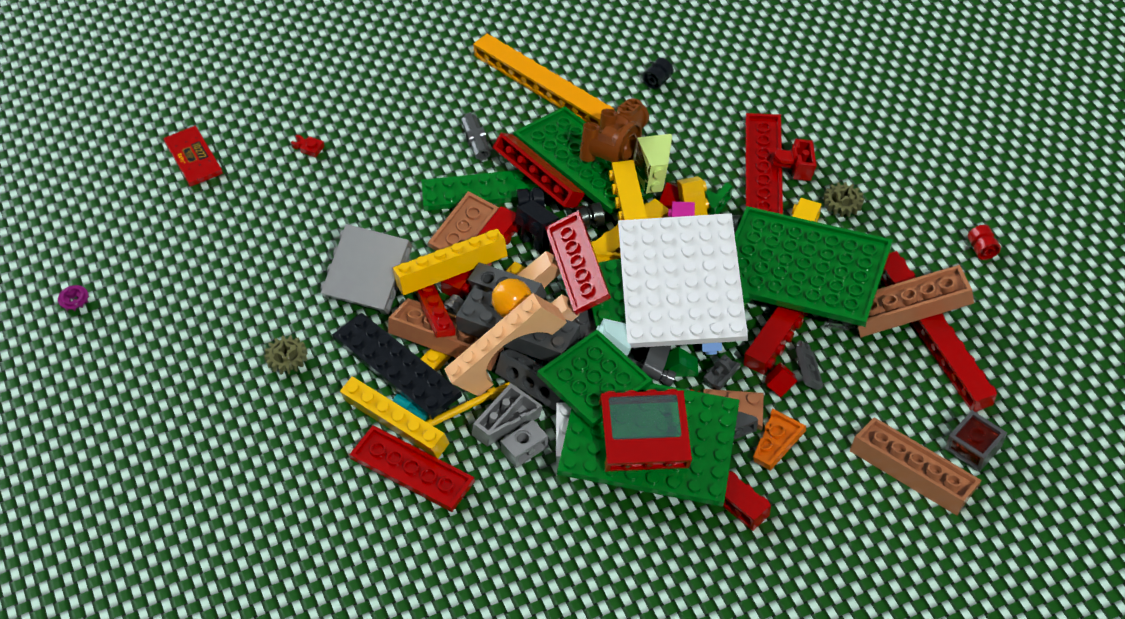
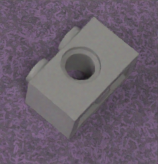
[500,420,548,468]

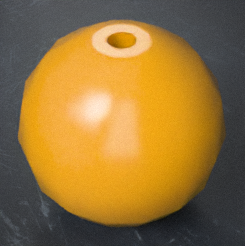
[491,279,532,318]

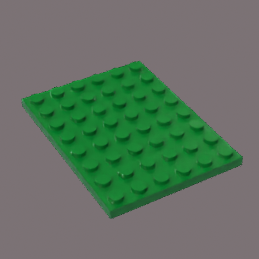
[735,206,893,327]
[557,383,740,507]

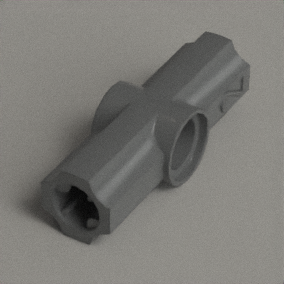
[461,113,491,161]

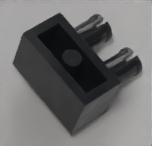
[515,200,559,251]

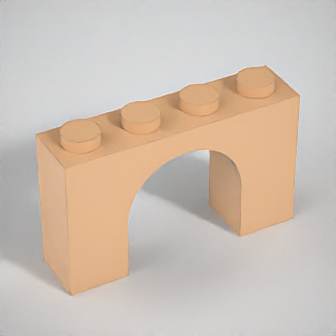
[518,251,580,321]

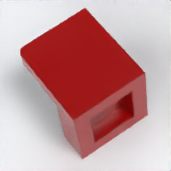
[764,362,797,397]

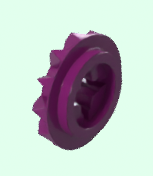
[58,285,89,311]

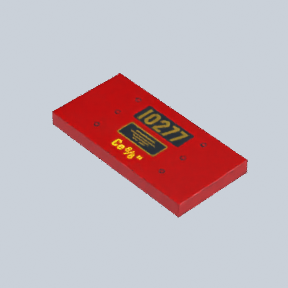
[163,125,223,187]

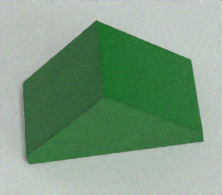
[664,347,699,377]

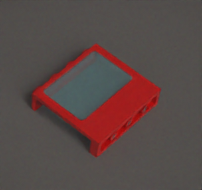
[599,389,692,472]

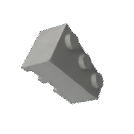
[472,383,542,447]

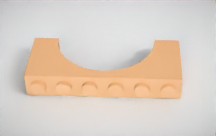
[444,293,567,396]

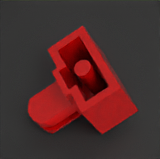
[772,139,817,181]

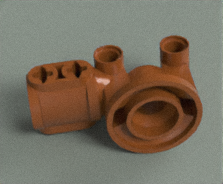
[579,98,649,162]

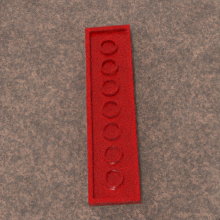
[745,113,783,214]

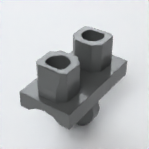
[704,354,741,390]

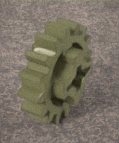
[823,182,864,217]
[264,335,308,375]

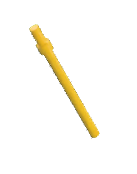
[404,382,510,439]

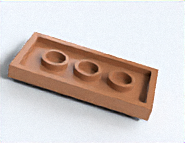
[428,191,499,251]

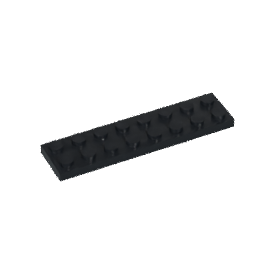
[332,313,462,420]

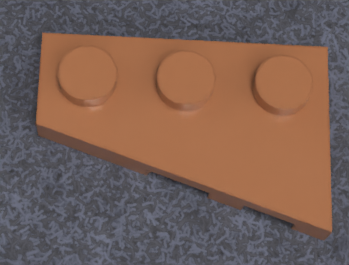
[703,389,764,431]

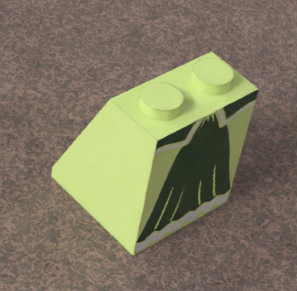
[633,134,672,193]

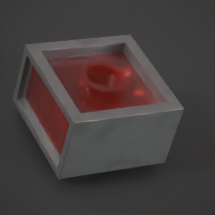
[945,410,1007,472]

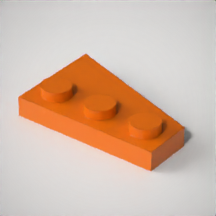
[753,408,806,471]

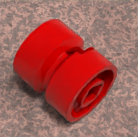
[967,224,1001,260]

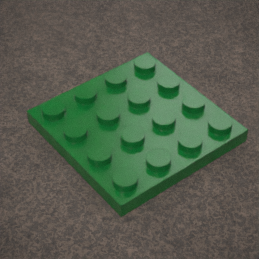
[537,330,653,428]

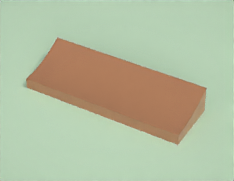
[856,265,974,338]
[388,298,504,371]
[850,417,982,516]

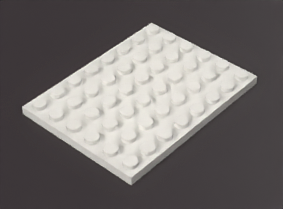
[618,213,748,348]

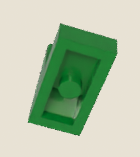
[705,183,732,215]

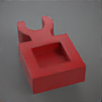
[291,135,325,158]

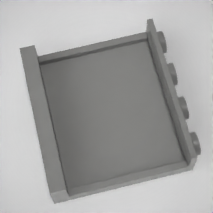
[321,224,413,316]

